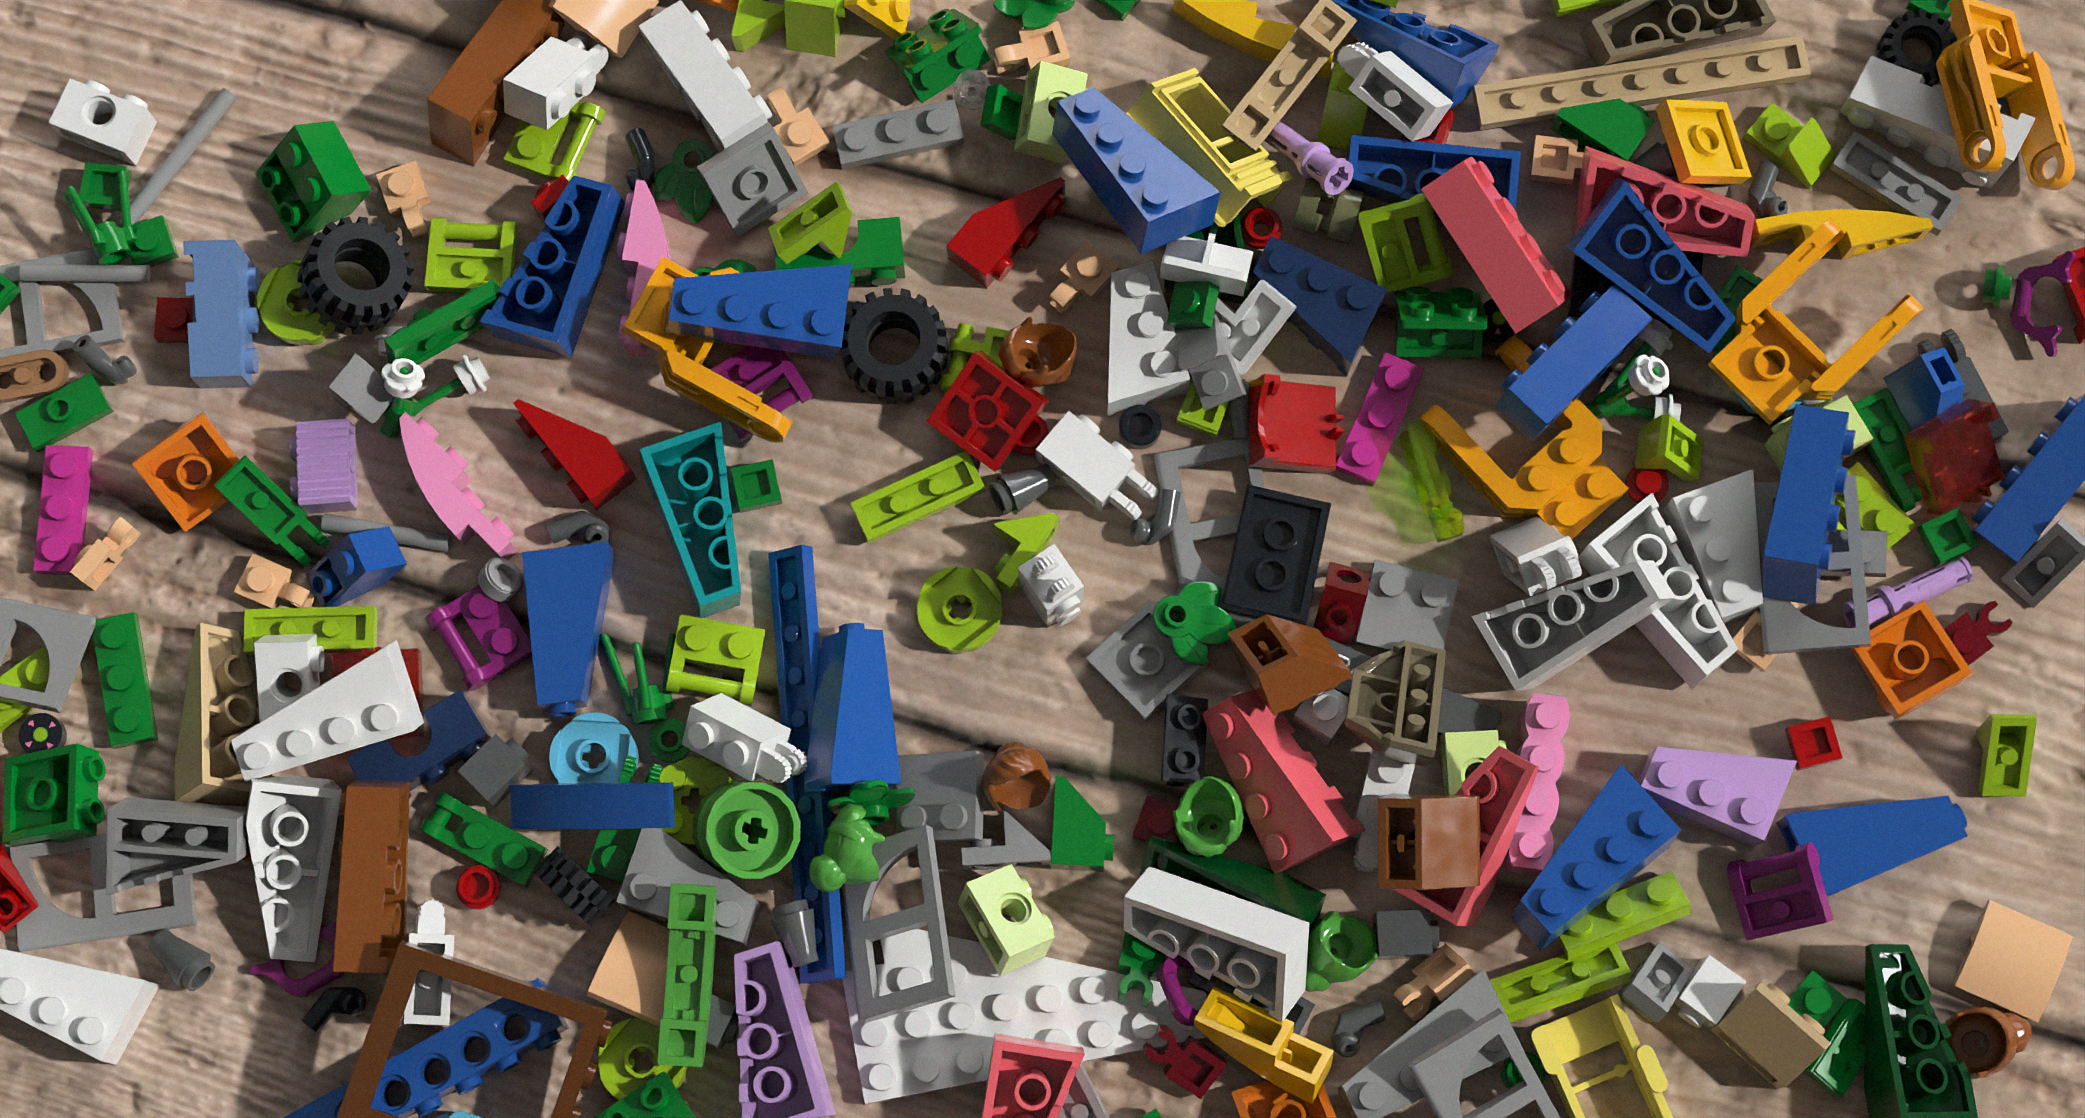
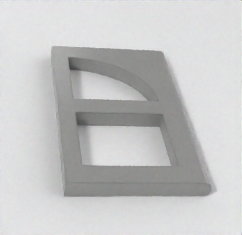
[0,248,125,358]
[1153,437,1265,593]
[1754,474,1871,655]
[0,597,96,713]
[842,825,955,1023]
[10,833,197,952]
[1407,1008,1560,1118]

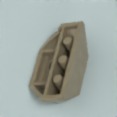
[1345,640,1446,767]

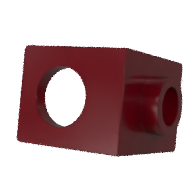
[1313,562,1371,645]

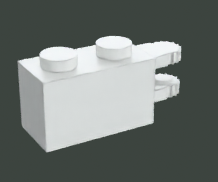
[503,35,609,131]
[1336,42,1454,141]
[1036,411,1159,520]
[1490,516,1582,596]
[1018,544,1084,627]
[682,693,808,783]
[1353,748,1415,874]
[400,899,455,1025]

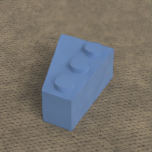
[183,240,261,388]

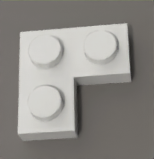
[1214,280,1297,375]

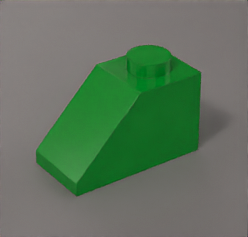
[1551,98,1655,162]
[1051,776,1114,872]

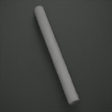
[119,88,237,225]

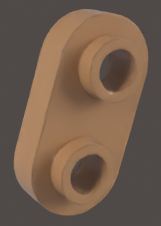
[0,349,69,402]

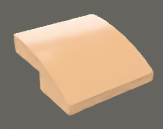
[548,0,660,58]
[1953,899,2073,1022]
[587,911,670,1027]

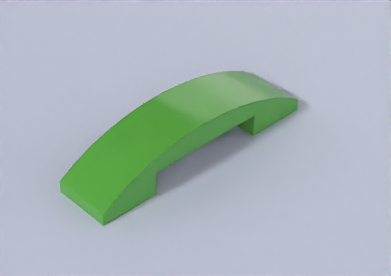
[657,883,717,1067]

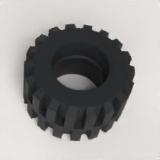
[297,217,414,335]
[840,288,948,404]

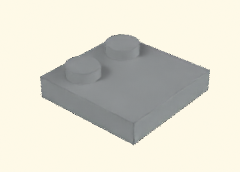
[697,122,808,237]
[1355,559,1459,652]
[1086,601,1209,722]
[896,751,984,843]

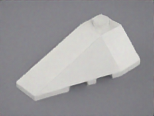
[245,775,342,962]

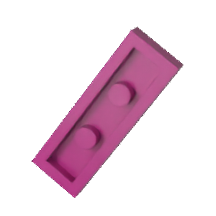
[1336,352,1424,486]
[33,445,93,575]

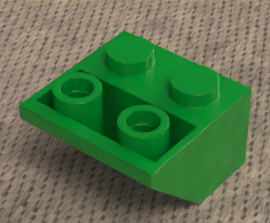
[255,121,372,243]

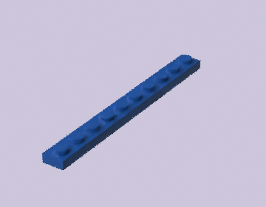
[768,545,846,984]

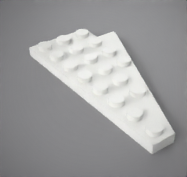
[842,929,1208,1105]

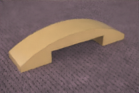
[1221,0,1357,153]

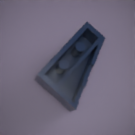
[1250,236,1387,377]

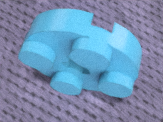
[549,713,639,783]

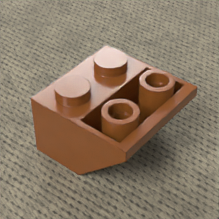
[1228,614,1353,716]
[1378,793,1480,890]

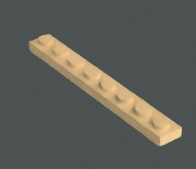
[1472,35,1811,130]

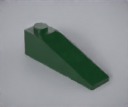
[1864,944,1978,1118]

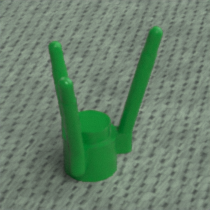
[63,170,137,265]
[600,633,676,725]

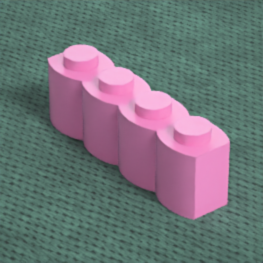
[1503,693,1570,877]

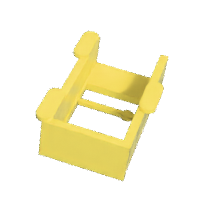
[1126,68,1293,227]
[1530,994,1673,1118]

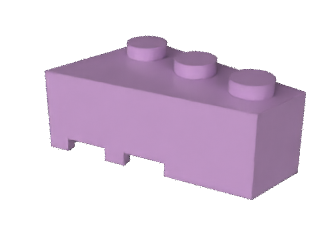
[1637,747,1797,848]

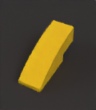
[1194,986,1334,1104]

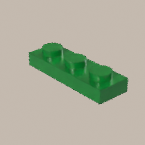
[384,279,501,365]
[93,612,158,749]

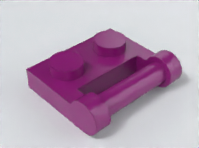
[710,346,813,442]
[425,585,532,691]
[1727,843,1834,941]

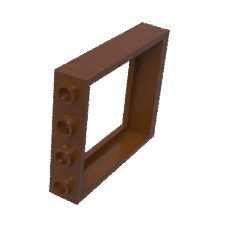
[337,940,613,1118]

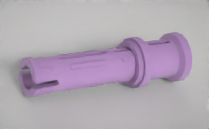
[1264,121,1354,195]
[1842,556,1974,629]

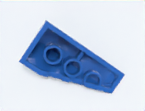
[1332,0,1499,109]

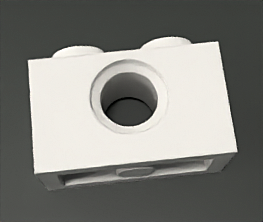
[48,79,157,166]
[254,634,325,722]

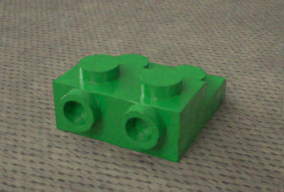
[2,743,106,846]

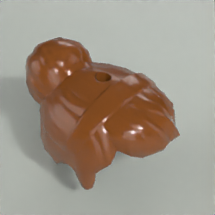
[998,317,1077,387]
[981,742,1051,812]
[1945,1007,2032,1079]

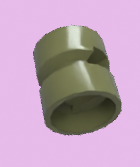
[1292,178,1365,245]

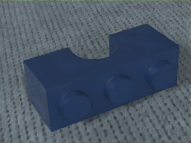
[346,690,492,798]

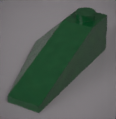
[1140,836,1326,932]

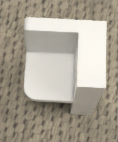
[1160,233,1253,296]

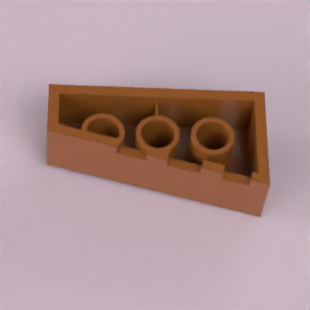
[427,0,564,166]
[333,780,410,974]

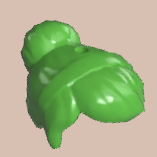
[1172,776,1244,858]
[808,803,885,893]
[1305,911,1378,992]

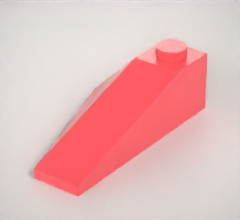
[1393,746,1539,927]

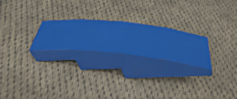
[510,782,674,829]

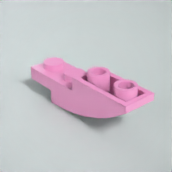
[617,180,671,357]
[399,412,517,560]

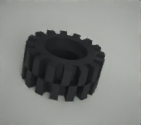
[1876,9,1957,87]
[533,846,616,926]

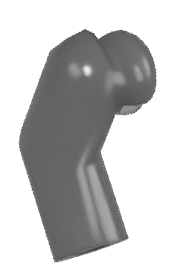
[1748,160,1788,218]
[1331,1000,1386,1058]

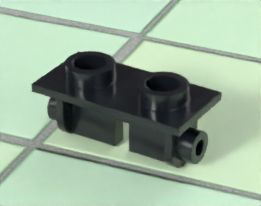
[1161,694,1208,787]

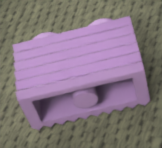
[289,418,358,514]

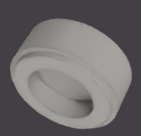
[478,557,523,602]

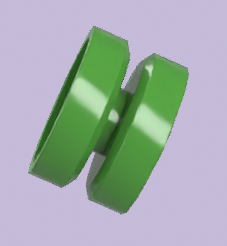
[692,781,801,879]

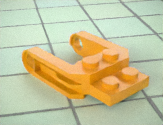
[1936,0,2075,190]
[1708,217,1924,426]
[621,256,793,443]
[1417,336,1629,541]

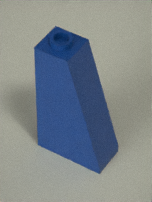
[522,542,615,717]
[804,623,901,792]
[1776,795,1968,897]

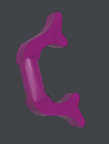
[2010,251,2076,357]
[250,920,345,998]
[1156,955,1199,1027]

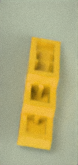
[1173,0,1334,79]
[1750,209,1933,260]

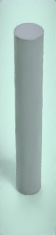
[19,264,151,282]
[321,514,451,552]

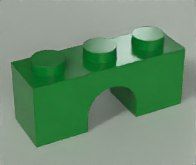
[774,217,906,288]

